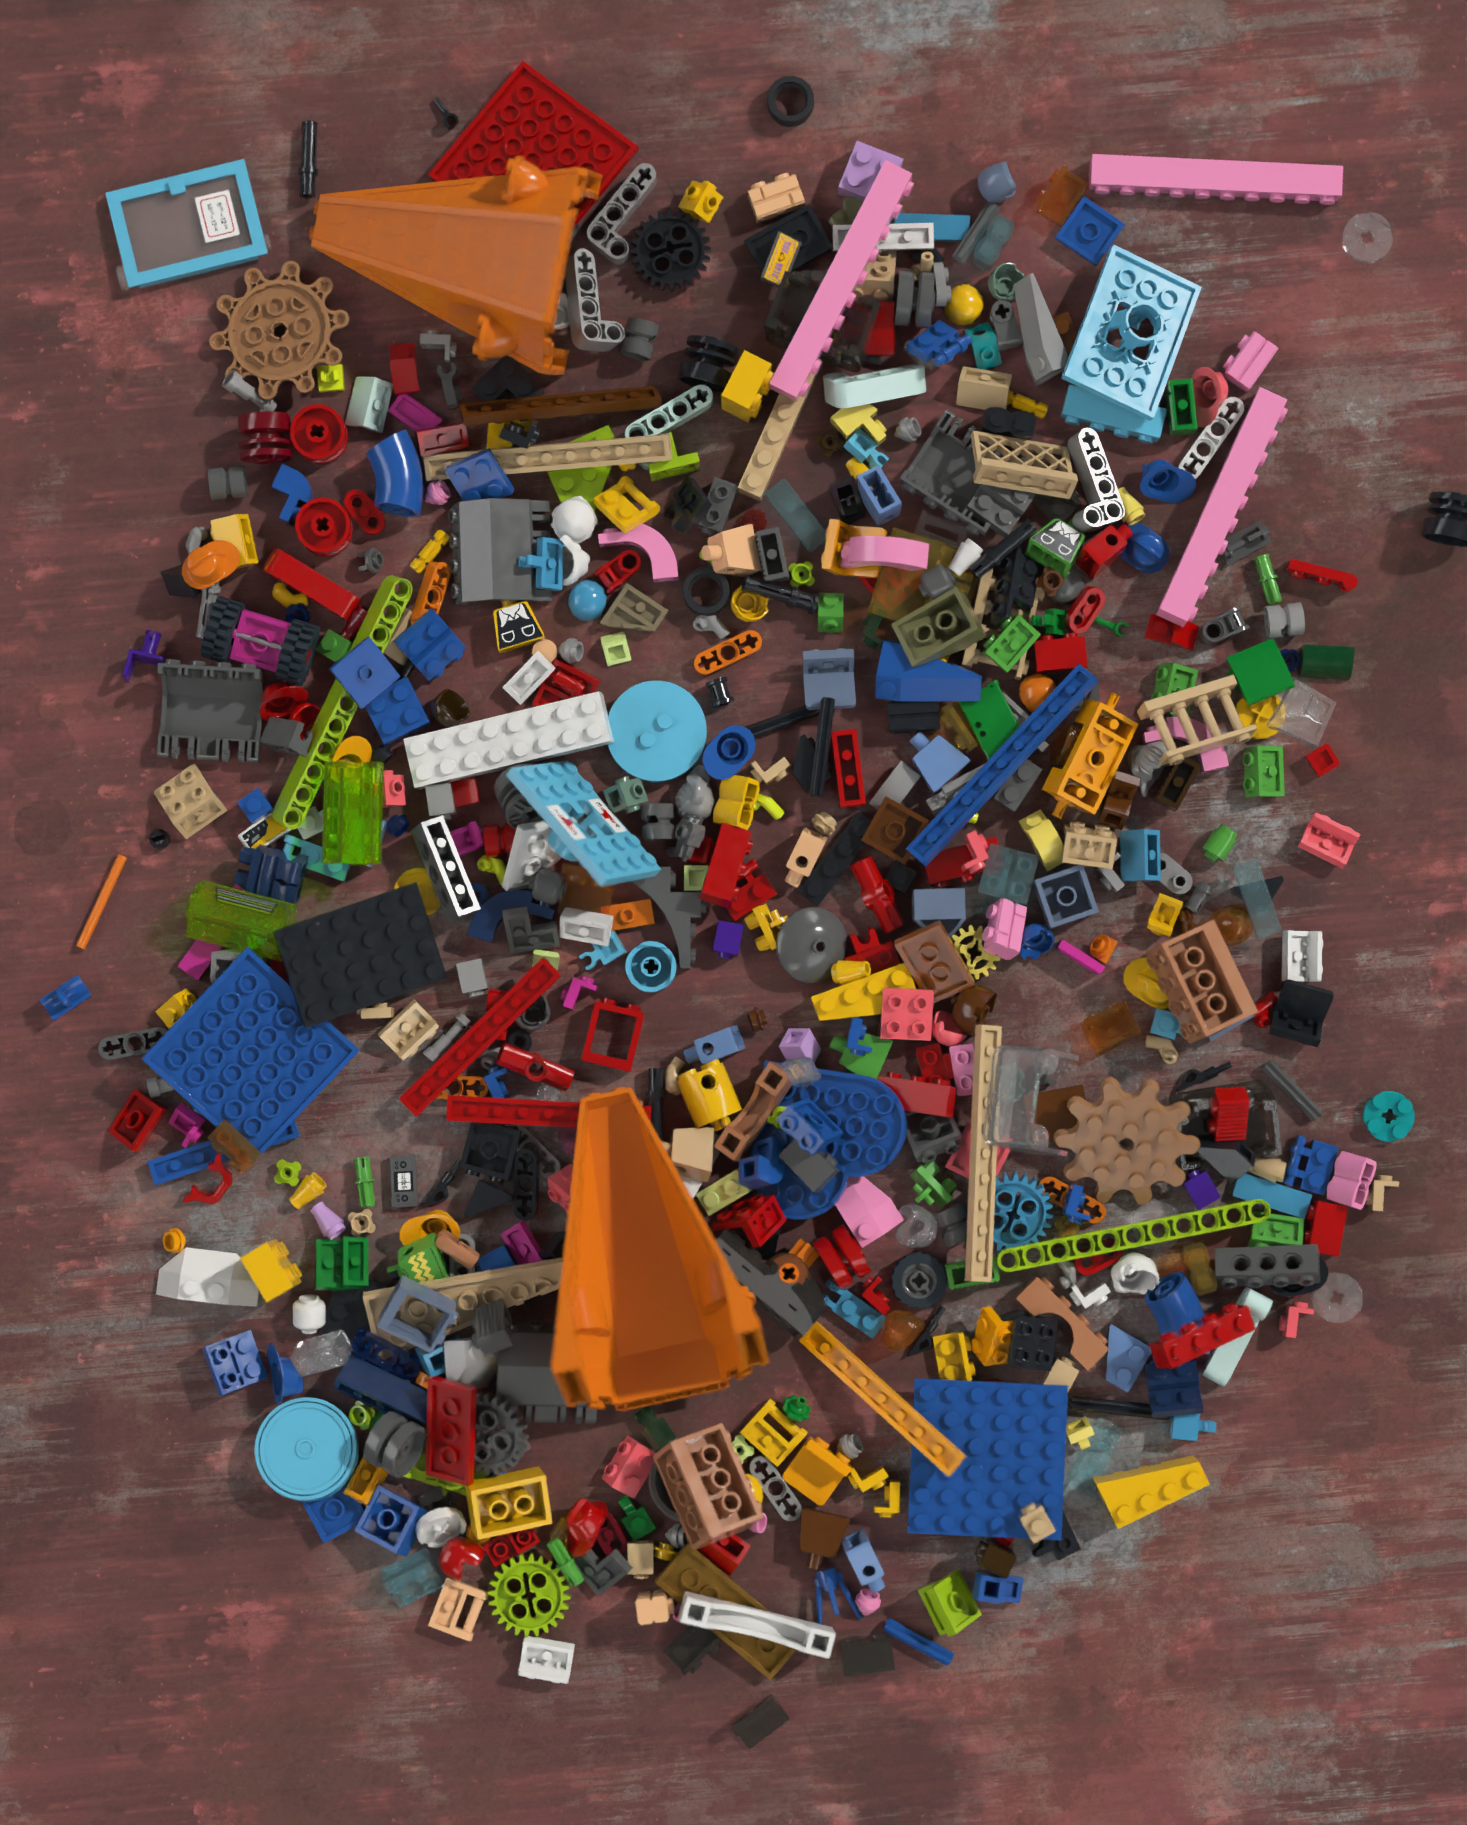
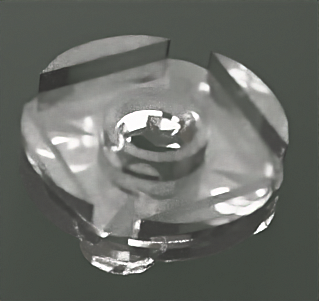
[1341,212,1393,264]
[1131,1201,1182,1252]
[1311,1272,1363,1323]

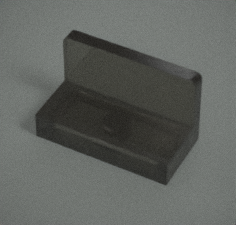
[731,1694,789,1749]

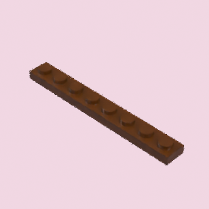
[459,385,662,426]

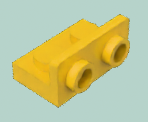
[932,1331,976,1381]

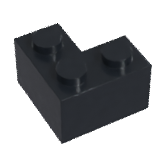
[472,355,544,401]

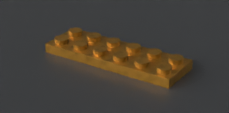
[654,1542,797,1680]

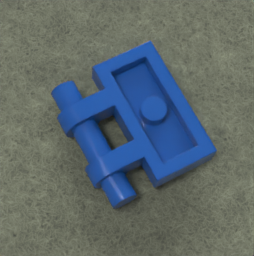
[907,320,972,367]
[1283,1135,1339,1196]

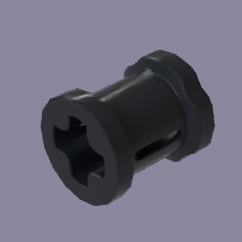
[706,677,735,708]

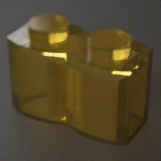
[1180,1241,1217,1296]

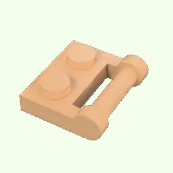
[428,1576,489,1641]

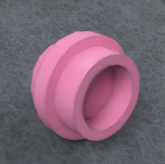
[425,480,451,505]
[855,1588,881,1616]

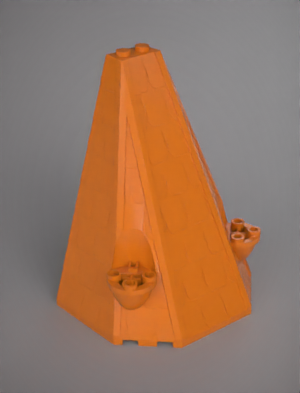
[309,155,603,375]
[551,1087,769,1411]

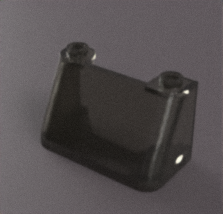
[764,271,881,372]
[1169,1079,1282,1171]

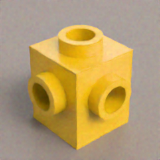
[678,180,723,223]

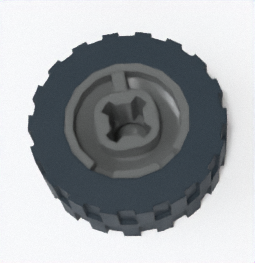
[891,1252,947,1309]

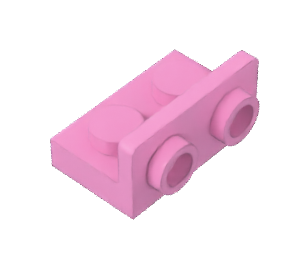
[949,1040,975,1096]

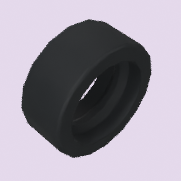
[767,76,814,127]
[682,567,730,615]

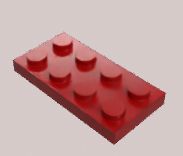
[425,1376,477,1486]

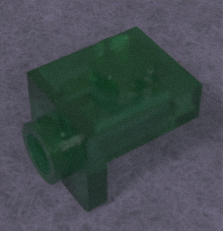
[861,608,886,650]

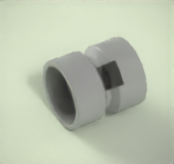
[1264,602,1305,639]

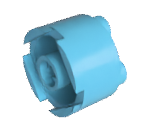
[625,941,677,993]

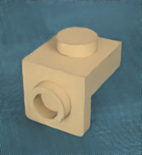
[750,757,790,785]
[1365,1175,1399,1211]

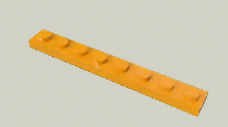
[799,1321,967,1476]

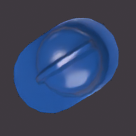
[1140,460,1196,503]
[1118,522,1169,573]
[702,725,756,780]
[267,1343,303,1404]

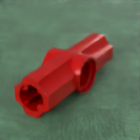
[850,856,905,933]
[496,1042,575,1091]

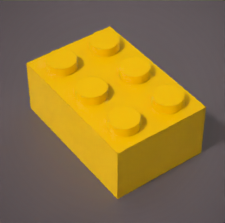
[721,350,774,423]
[240,1239,303,1303]
[465,1466,552,1540]

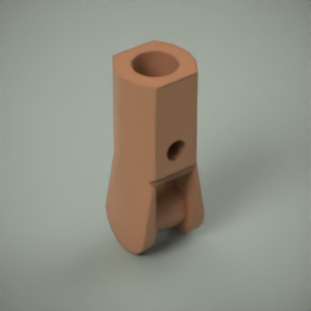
[435,1230,480,1270]

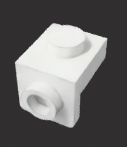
[1069,1282,1111,1309]

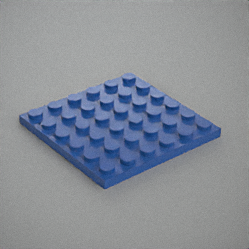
[142,946,360,1162]
[907,1378,1068,1540]

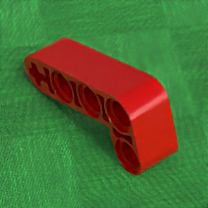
[261,548,361,621]

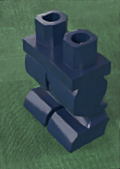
[234,844,309,908]

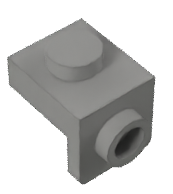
[420,330,457,364]
[1096,853,1125,893]

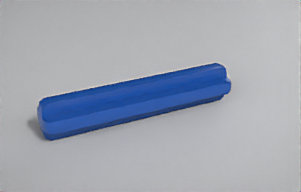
[883,1618,954,1665]

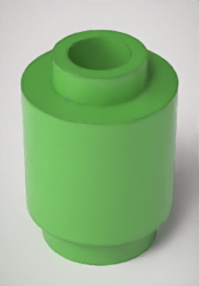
[1202,824,1238,863]

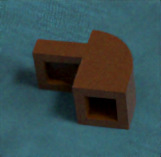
[1098,771,1141,830]

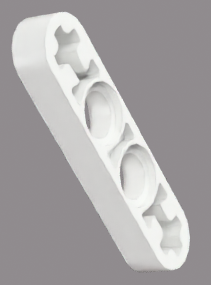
[1178,397,1244,480]

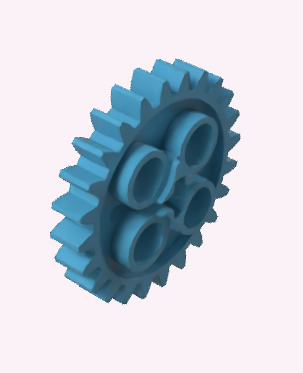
[993,1171,1053,1251]

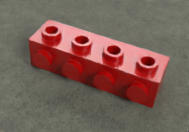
[1149,1303,1256,1369]

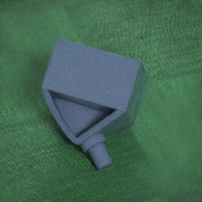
[911,888,966,937]

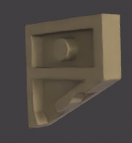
[600,583,669,633]

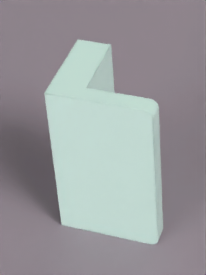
[345,376,393,433]

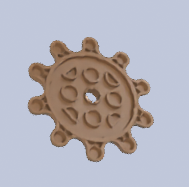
[209,261,350,400]
[1053,1077,1200,1205]

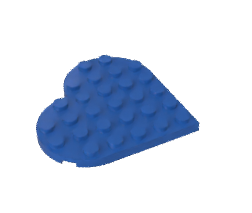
[750,1061,907,1220]

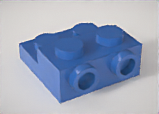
[394,608,466,681]
[776,1098,844,1155]

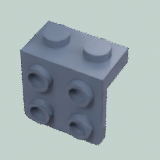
[803,648,856,710]

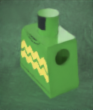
[387,1232,450,1282]

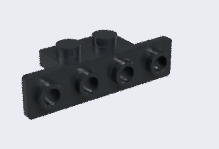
[990,544,1040,626]

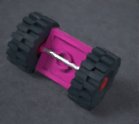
[200,596,320,687]

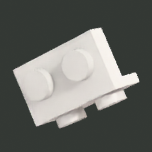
[1282,930,1323,982]
[518,1636,575,1684]

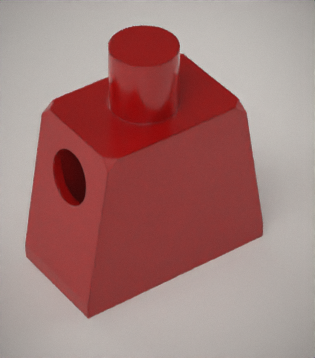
[1075,524,1133,580]

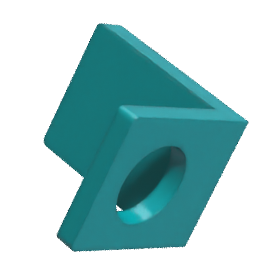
[964,322,1002,370]

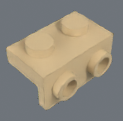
[378,999,439,1061]

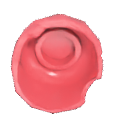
[931,1011,968,1046]

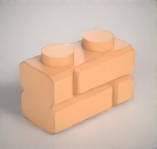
[748,173,805,223]
[636,1589,675,1625]

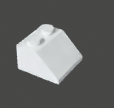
[443,1337,498,1388]

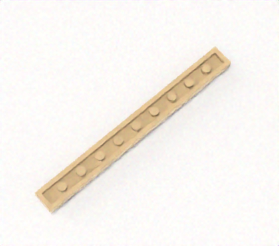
[423,434,673,481]
[965,1025,1002,1282]

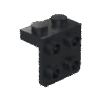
[1269,979,1334,1048]
[1007,1315,1058,1371]

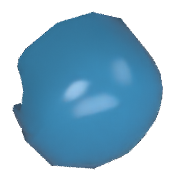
[568,580,607,621]

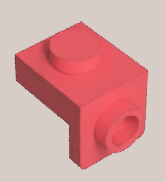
[1279,1301,1314,1338]

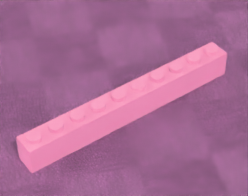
[1089,154,1343,205]
[769,160,914,402]
[1156,387,1288,627]

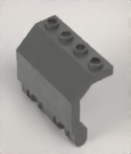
[899,409,1028,536]
[448,498,553,605]
[157,659,264,764]
[494,1319,597,1424]

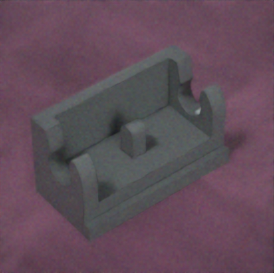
[259,717,313,757]

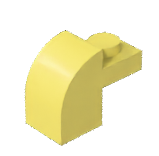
[830,404,887,446]
[1019,809,1064,871]

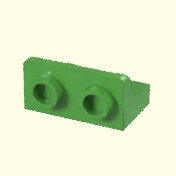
[982,614,1041,673]
[1150,663,1198,717]
[1242,746,1285,798]
[1248,1211,1304,1247]

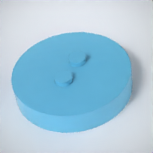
[608,681,707,783]
[255,1397,359,1502]

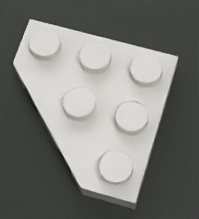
[502,816,585,892]

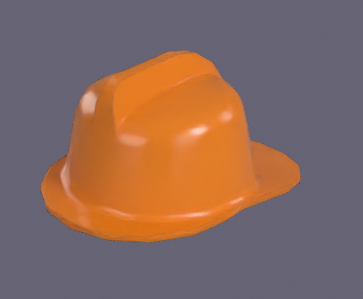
[182,540,240,589]

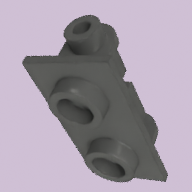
[1222,520,1272,566]

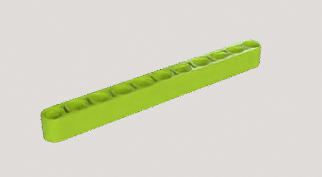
[272,575,413,830]
[996,1199,1271,1272]

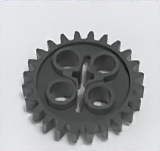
[474,1392,529,1475]

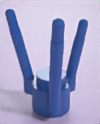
[814,1567,862,1624]

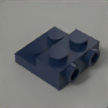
[1144,1359,1203,1419]

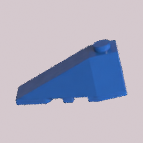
[875,640,982,701]

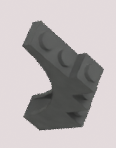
[579,842,706,969]

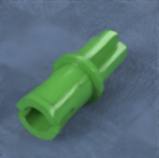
[1253,554,1282,605]
[354,1156,375,1208]
[547,1538,584,1587]

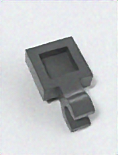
[437,362,462,410]

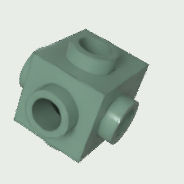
[603,776,648,815]

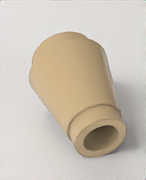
[1248,1158,1287,1183]

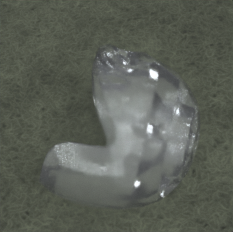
[896,1203,938,1248]

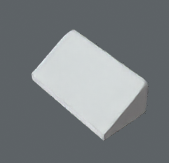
[559,907,613,947]

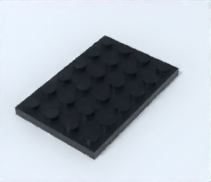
[272,882,447,1028]

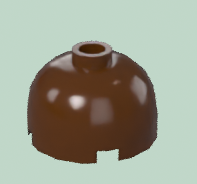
[950,985,998,1037]

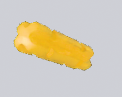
[1007,391,1048,418]
[410,529,450,574]

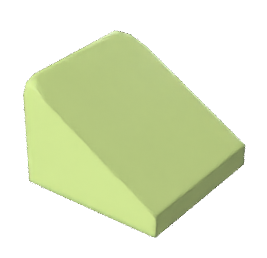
[600,631,632,667]
[533,949,560,971]

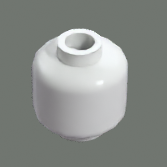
[293,1294,326,1334]

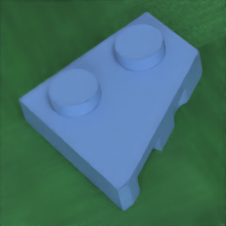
[1105,1324,1151,1393]

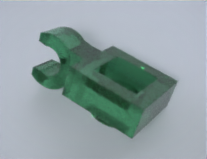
[633,1406,676,1453]

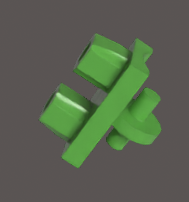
[909,1161,957,1208]

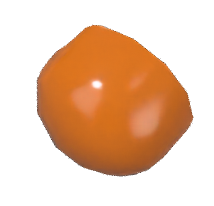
[1019,673,1056,713]

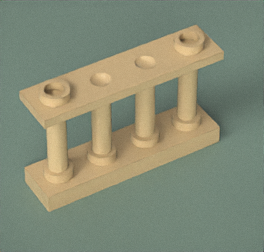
[961,568,1045,680]
[1137,675,1257,766]

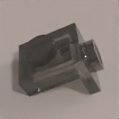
[418,1486,458,1512]

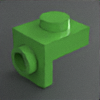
[817,592,844,633]
[316,629,353,663]

